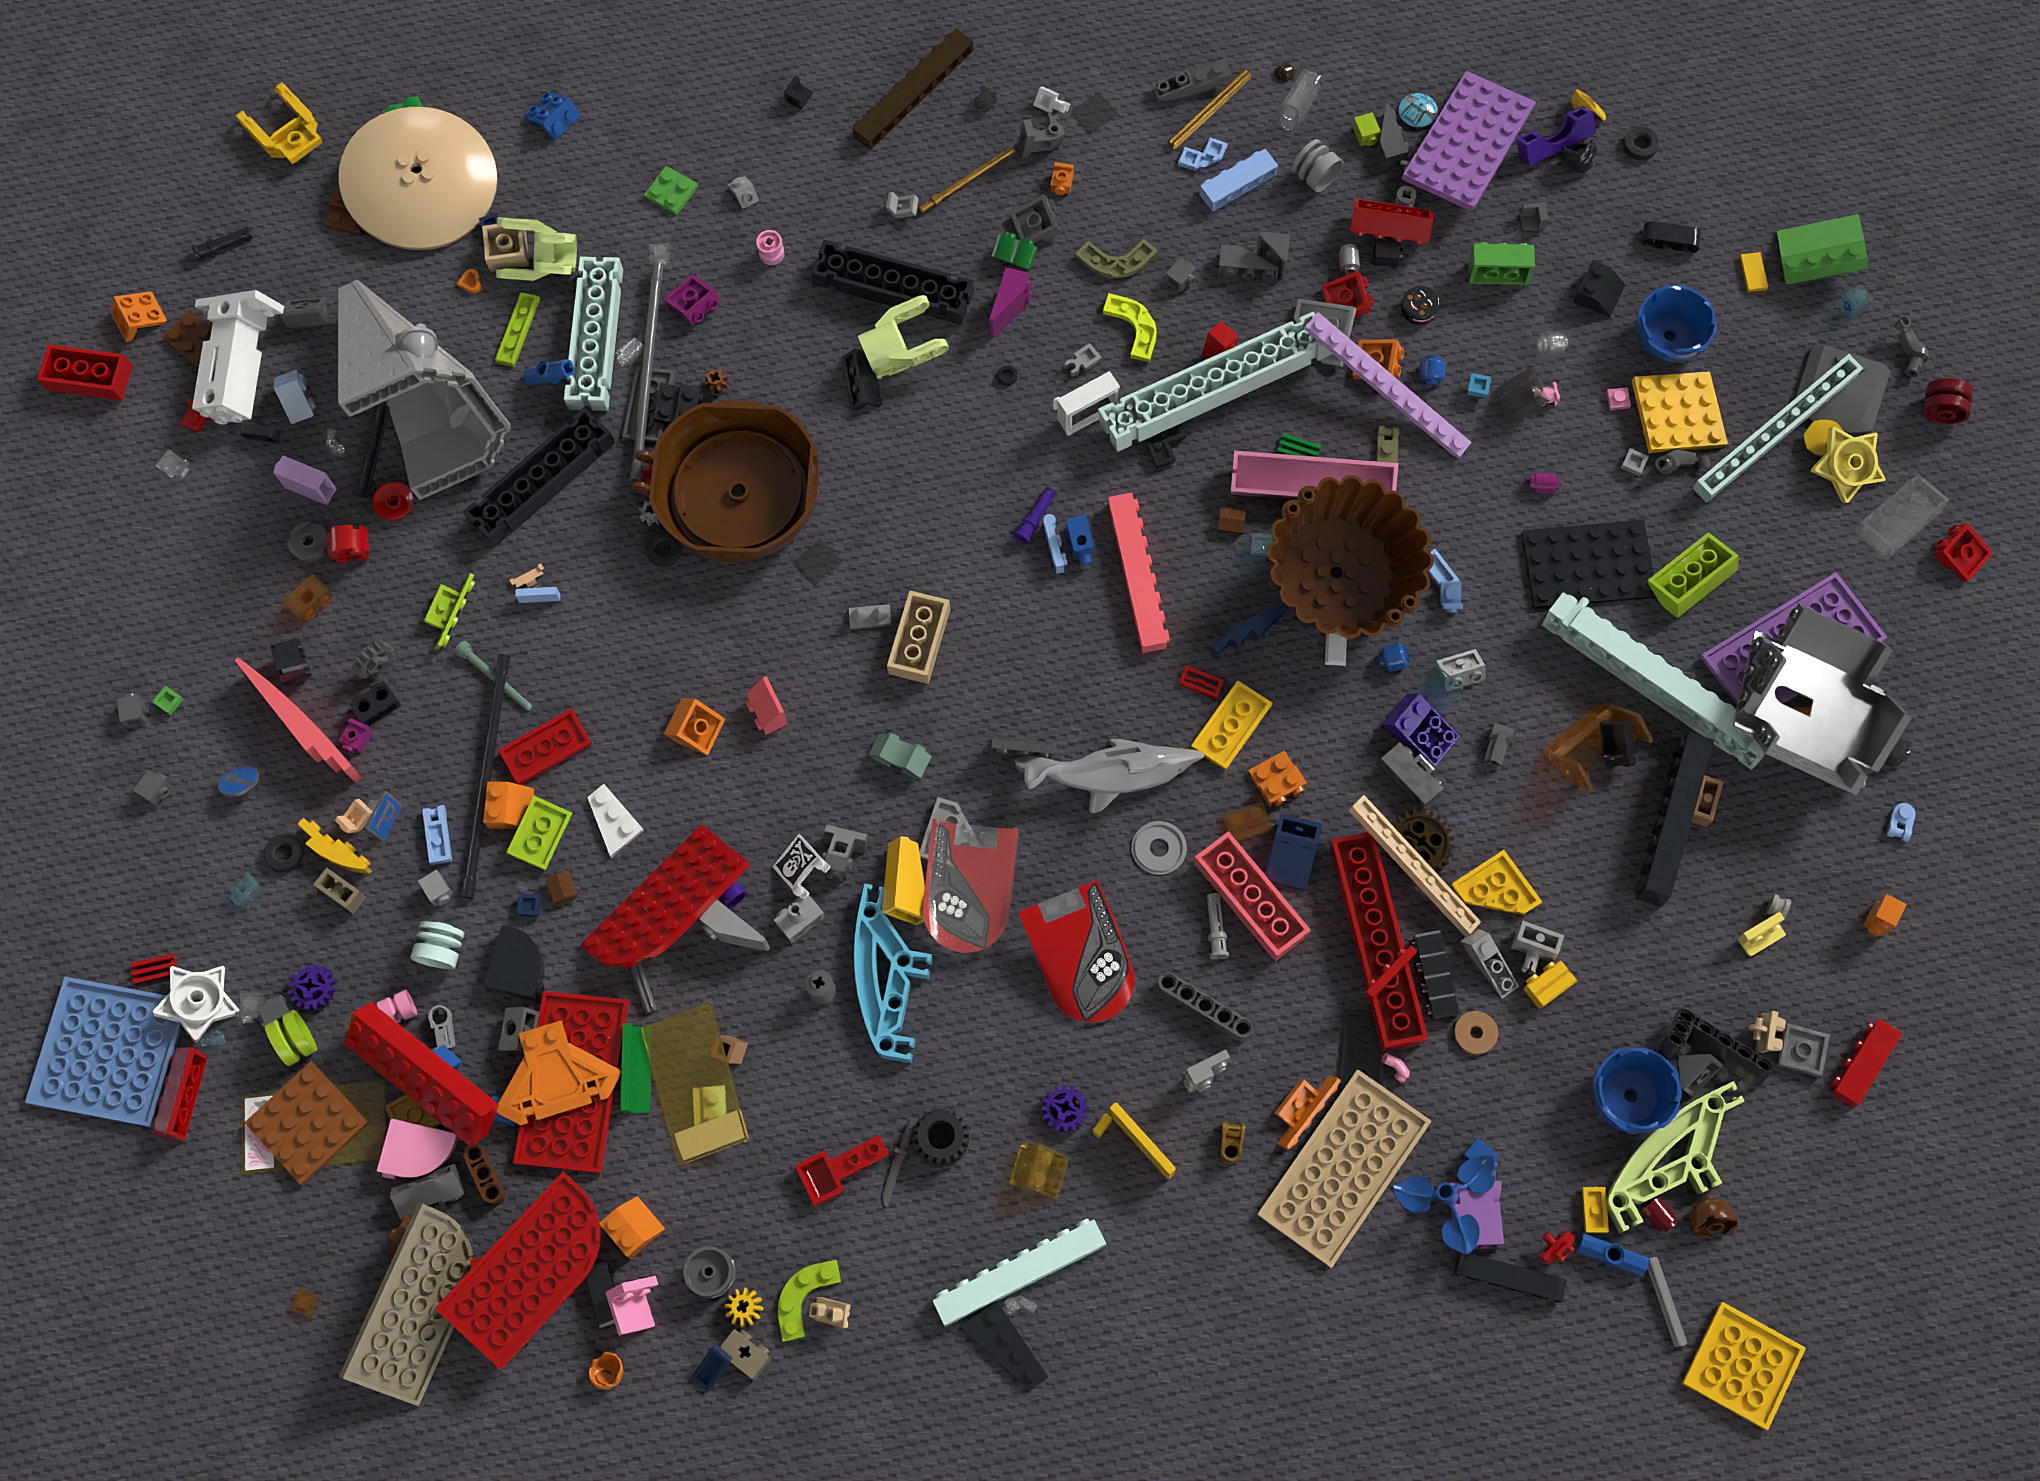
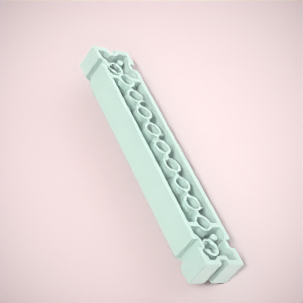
[1098,311,1332,452]
[1542,593,1765,770]

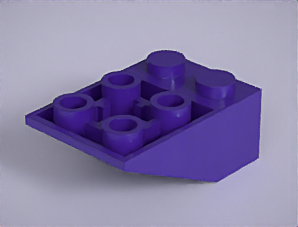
[1382,693,1460,767]

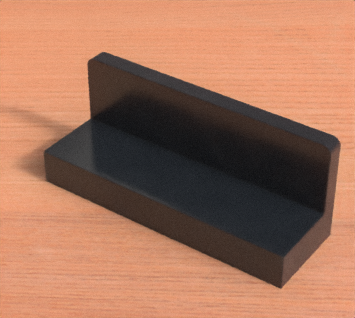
[842,348,882,411]

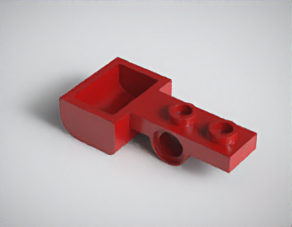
[795,1135,890,1207]

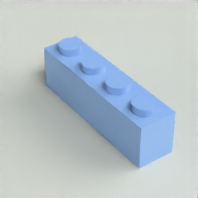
[1200,149,1278,212]

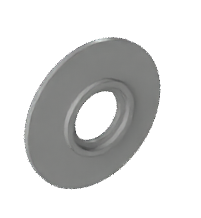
[1132,821,1187,875]

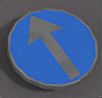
[218,766,260,797]

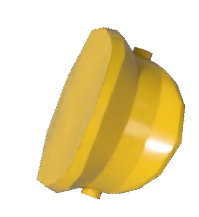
[1803,420,1843,457]

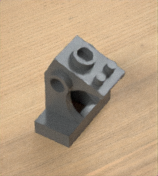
[1017,112,1065,159]
[822,825,868,882]

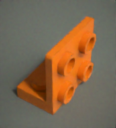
[110,292,167,342]

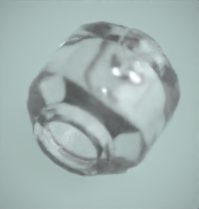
[1537,330,1568,357]

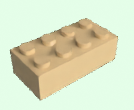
[887,591,950,684]

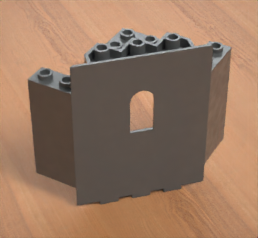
[1732,603,1912,795]

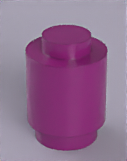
[1529,473,1560,494]

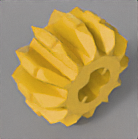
[725,1288,763,1327]

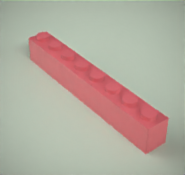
[1108,493,1170,653]

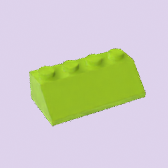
[1648,532,1739,618]

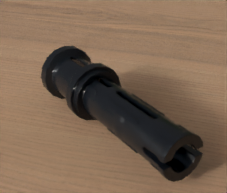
[191,226,253,262]

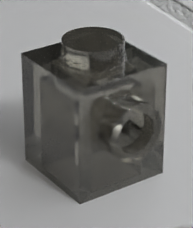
[1884,738,1910,767]

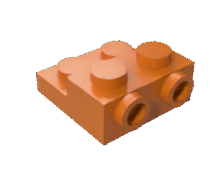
[1353,339,1404,379]
[1248,751,1307,807]

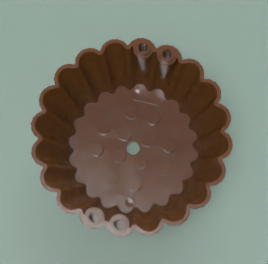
[1267,475,1434,639]

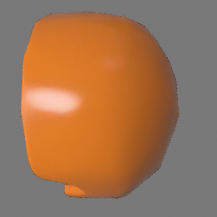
[588,1352,624,1390]

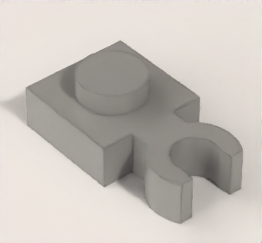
[1065,343,1102,376]

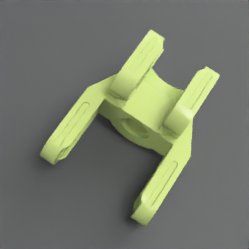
[496,217,577,281]
[858,295,949,379]

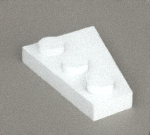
[588,784,644,858]

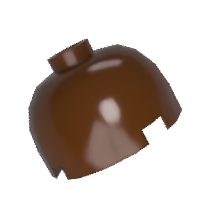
[1690,1196,1738,1238]

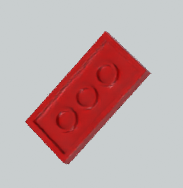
[498,708,593,785]

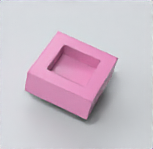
[1606,388,1631,410]

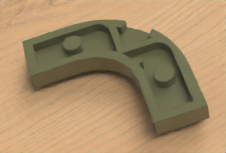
[1075,239,1158,278]

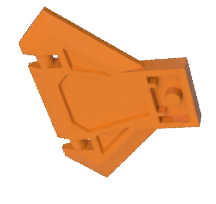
[497,1020,622,1125]

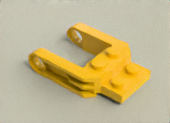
[235,82,323,165]

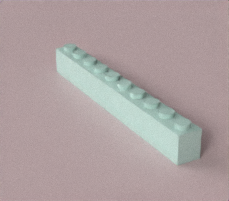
[1693,354,1863,503]

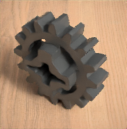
[352,640,395,680]

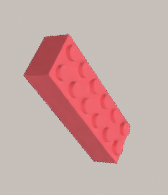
[1194,831,1311,962]

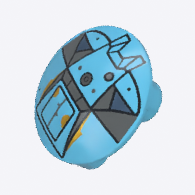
[1399,93,1438,129]

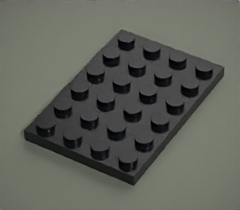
[1521,520,1657,609]

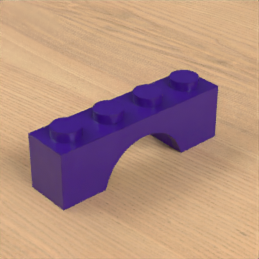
[1516,106,1596,165]

